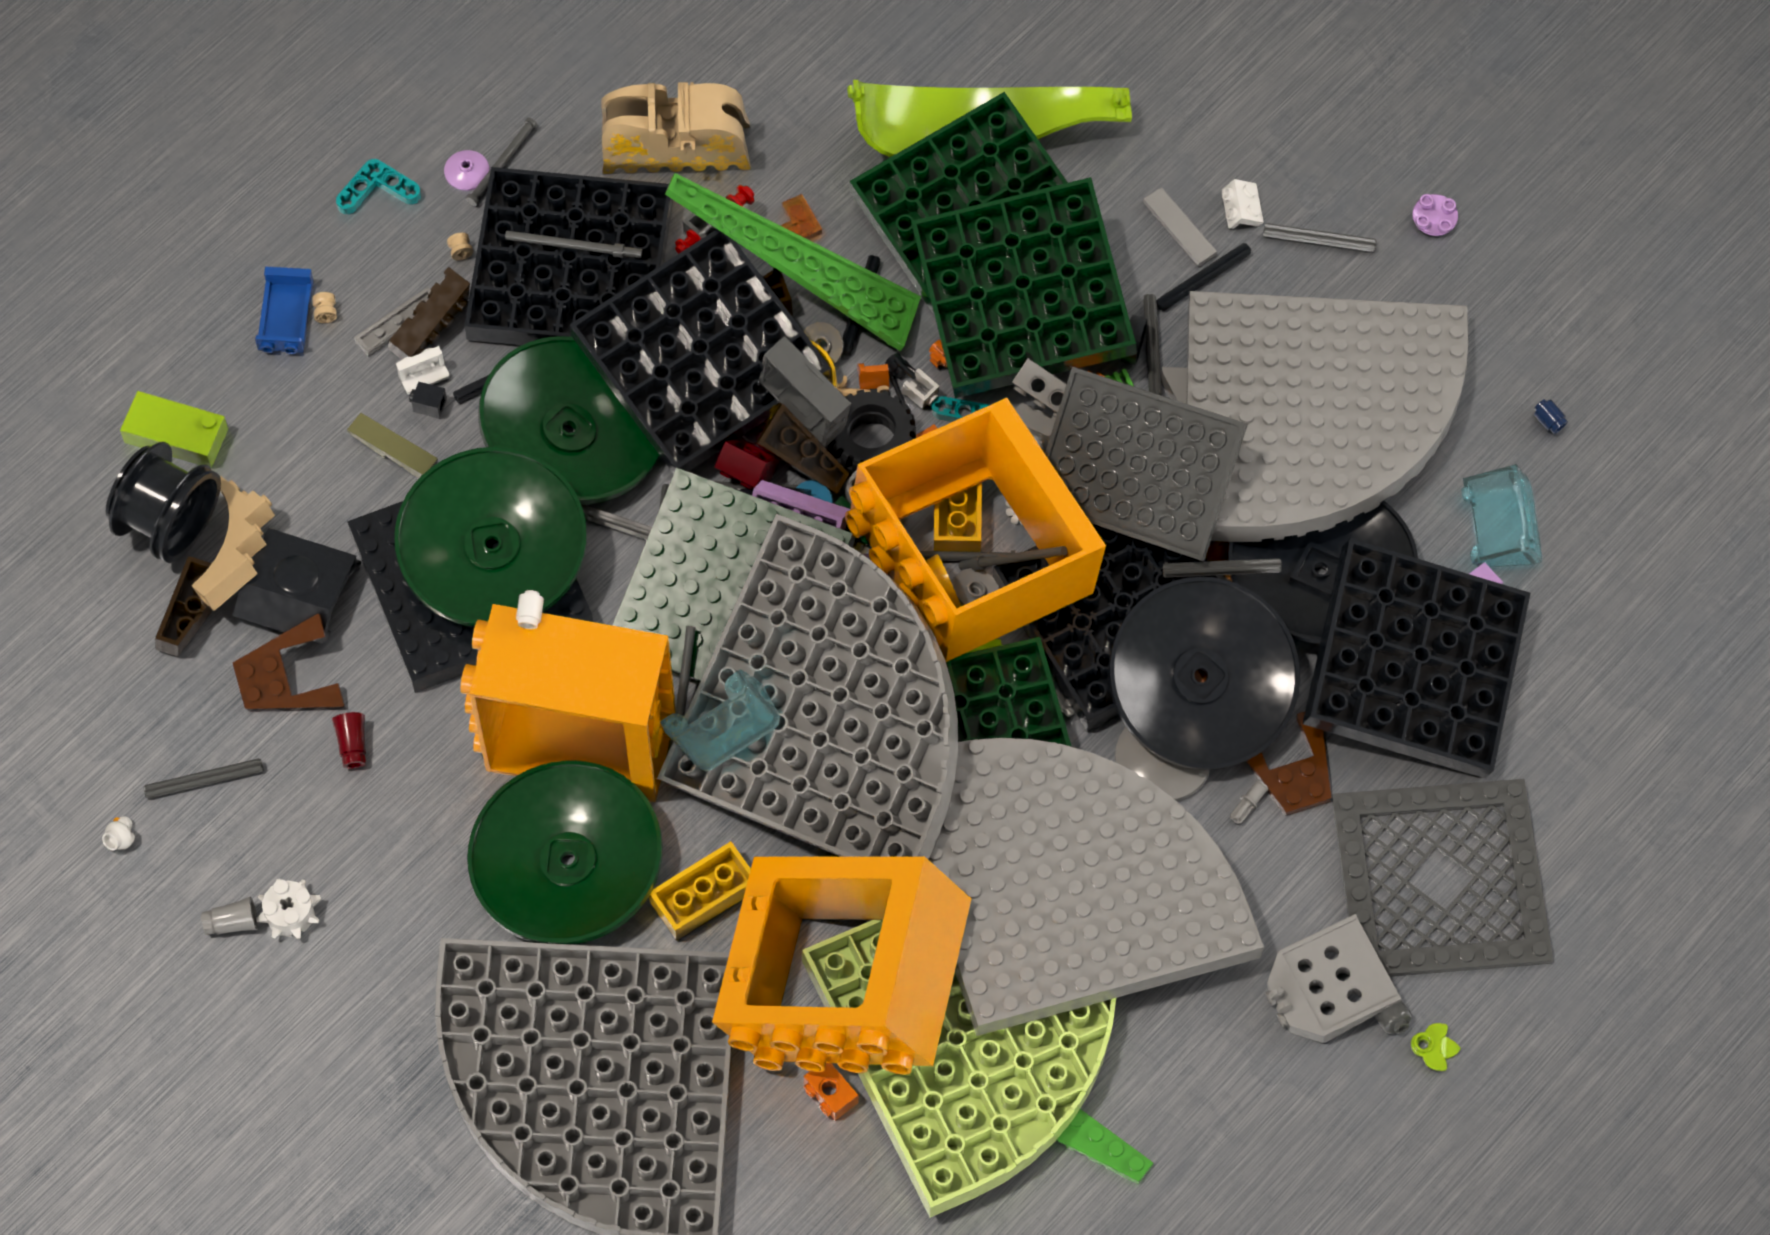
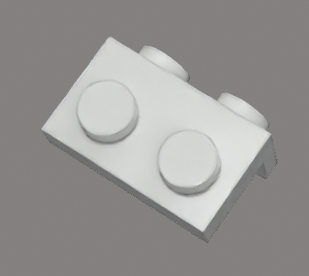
[1222,179,1264,229]
[396,346,450,395]

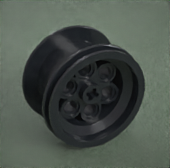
[105,442,221,563]

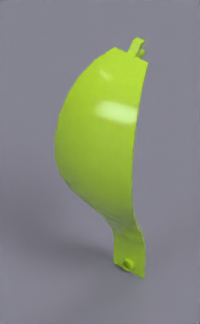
[847,80,1132,157]

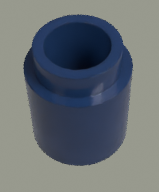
[1534,399,1568,434]

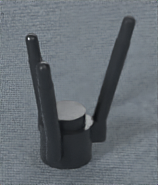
[885,353,939,405]

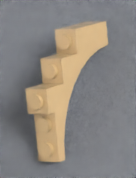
[192,476,275,611]

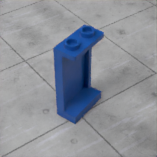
[255,266,314,354]

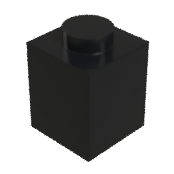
[409,381,447,419]

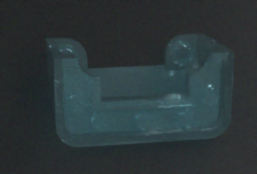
[1461,464,1543,568]
[660,669,780,771]

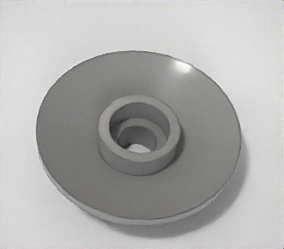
[803,322,844,364]
[953,568,999,605]

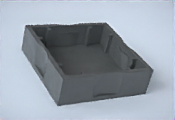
[759,336,851,448]

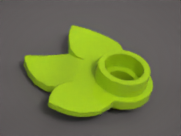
[1411,1023,1461,1072]

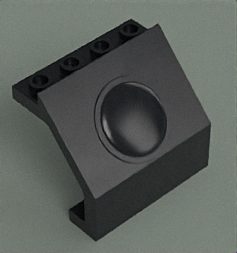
[233,528,362,644]

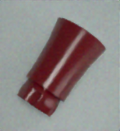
[331,712,366,769]

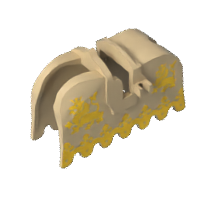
[601,82,751,175]

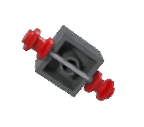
[675,185,755,254]

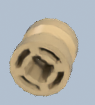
[312,292,337,323]

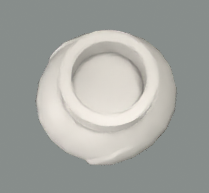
[102,816,135,851]

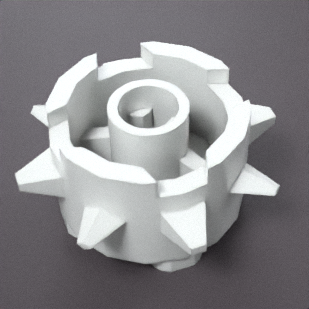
[256,878,321,939]

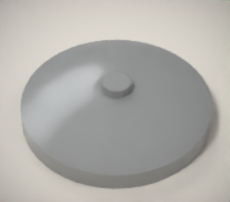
[1115,727,1210,802]

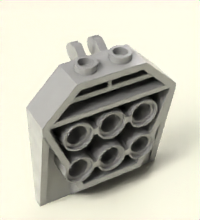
[1265,914,1402,1043]

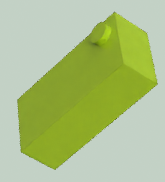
[120,391,228,468]

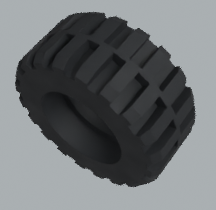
[827,389,916,477]

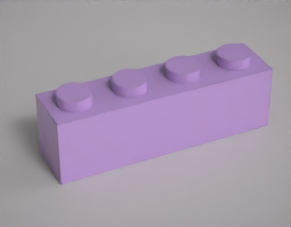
[752,480,850,530]

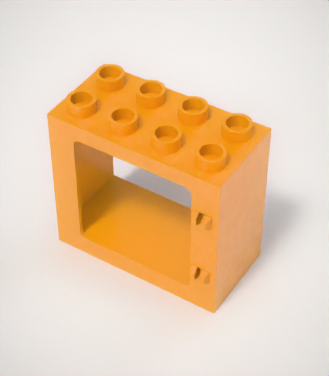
[845,398,1106,662]
[460,604,676,803]
[712,857,971,1075]

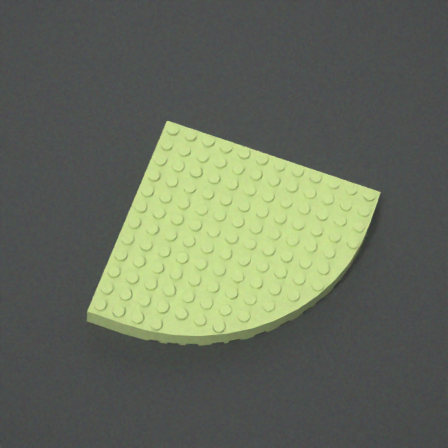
[802,920,1116,1218]

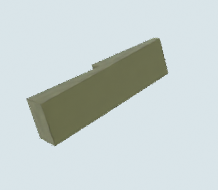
[347,413,438,479]

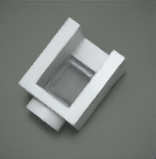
[901,368,939,409]

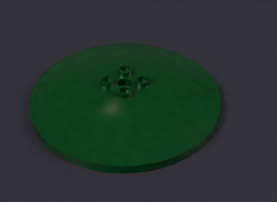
[478,336,659,505]
[394,447,587,627]
[467,760,663,945]

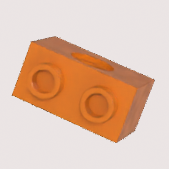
[803,1063,859,1121]

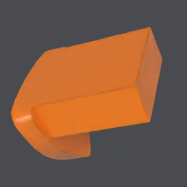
[857,363,889,389]

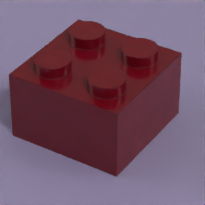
[715,438,780,489]

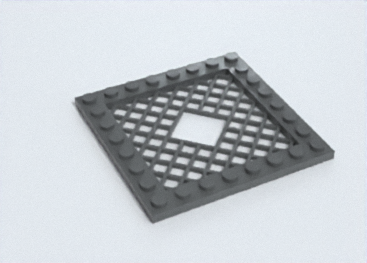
[1332,779,1553,977]

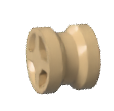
[447,232,474,261]

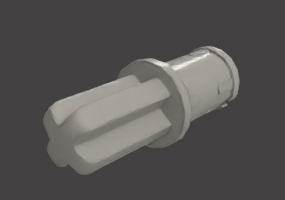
[1230,780,1269,824]

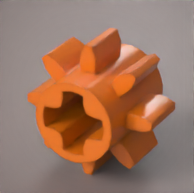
[929,339,947,368]

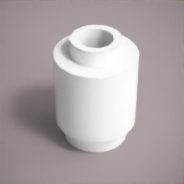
[516,590,544,629]

